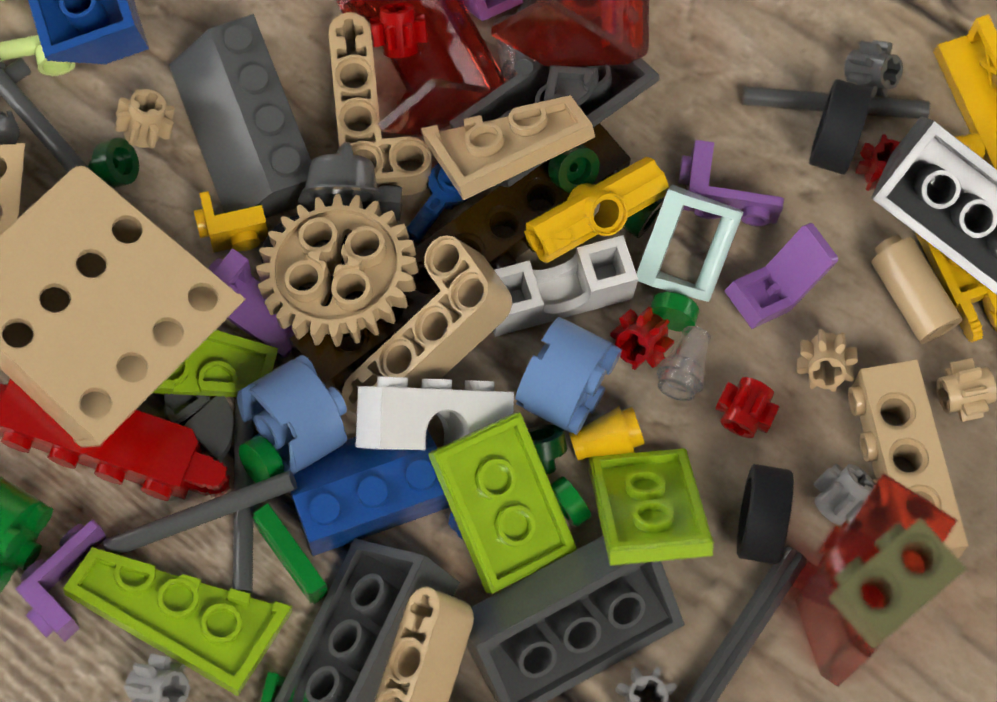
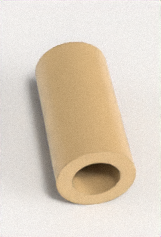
[871,235,962,344]

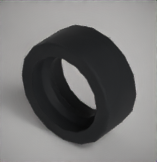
[809,79,872,174]
[737,464,794,564]

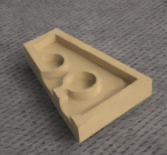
[421,95,595,200]

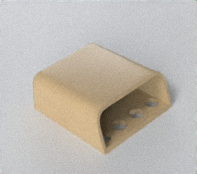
[0,166,246,447]

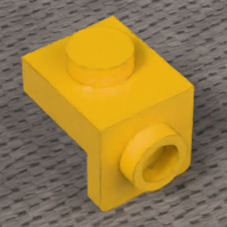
[193,191,268,253]

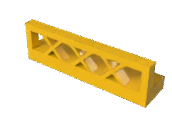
[933,14,997,169]

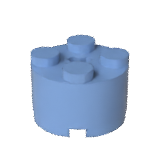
[515,317,622,435]
[237,355,347,475]

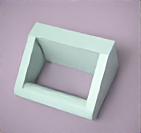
[636,184,744,302]

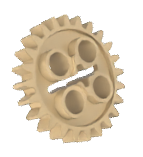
[256,194,418,347]

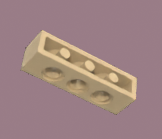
[848,360,969,569]

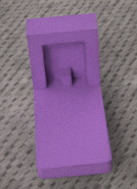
[678,140,784,226]
[724,223,838,329]
[208,248,295,358]
[16,519,106,642]

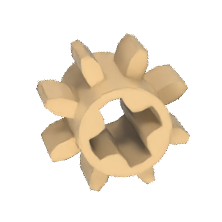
[115,89,175,148]
[797,329,858,392]
[937,358,997,422]

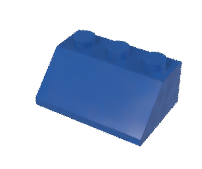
[28,0,149,65]
[289,429,450,557]

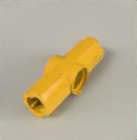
[524,157,669,263]

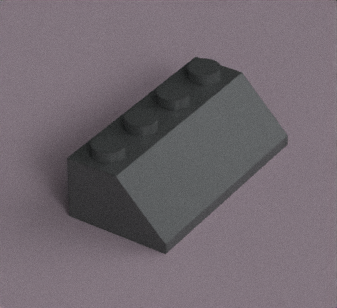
[169,14,312,218]
[450,18,660,187]
[871,116,997,295]
[467,536,685,702]
[275,539,460,702]

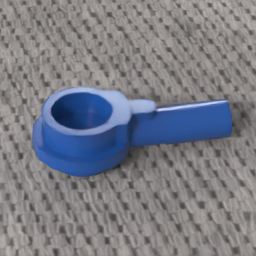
[407,163,469,243]

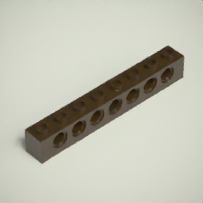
[289,123,631,393]

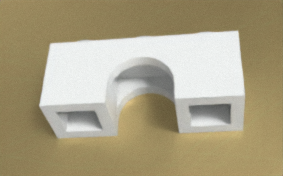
[482,235,638,337]
[356,377,514,450]

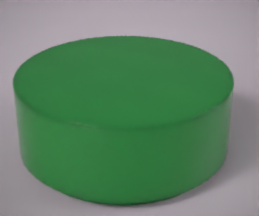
[650,292,700,332]
[239,436,284,483]
[551,476,592,527]

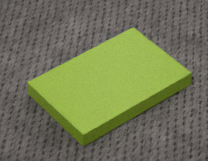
[427,412,577,594]
[589,448,713,566]

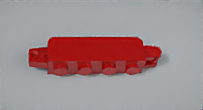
[0,378,231,501]

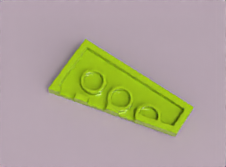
[153,330,278,397]
[63,547,292,696]

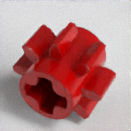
[370,2,428,58]
[855,134,902,191]
[610,307,674,370]
[715,377,780,438]

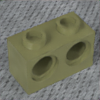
[828,518,967,649]

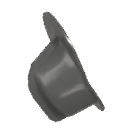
[298,142,382,212]

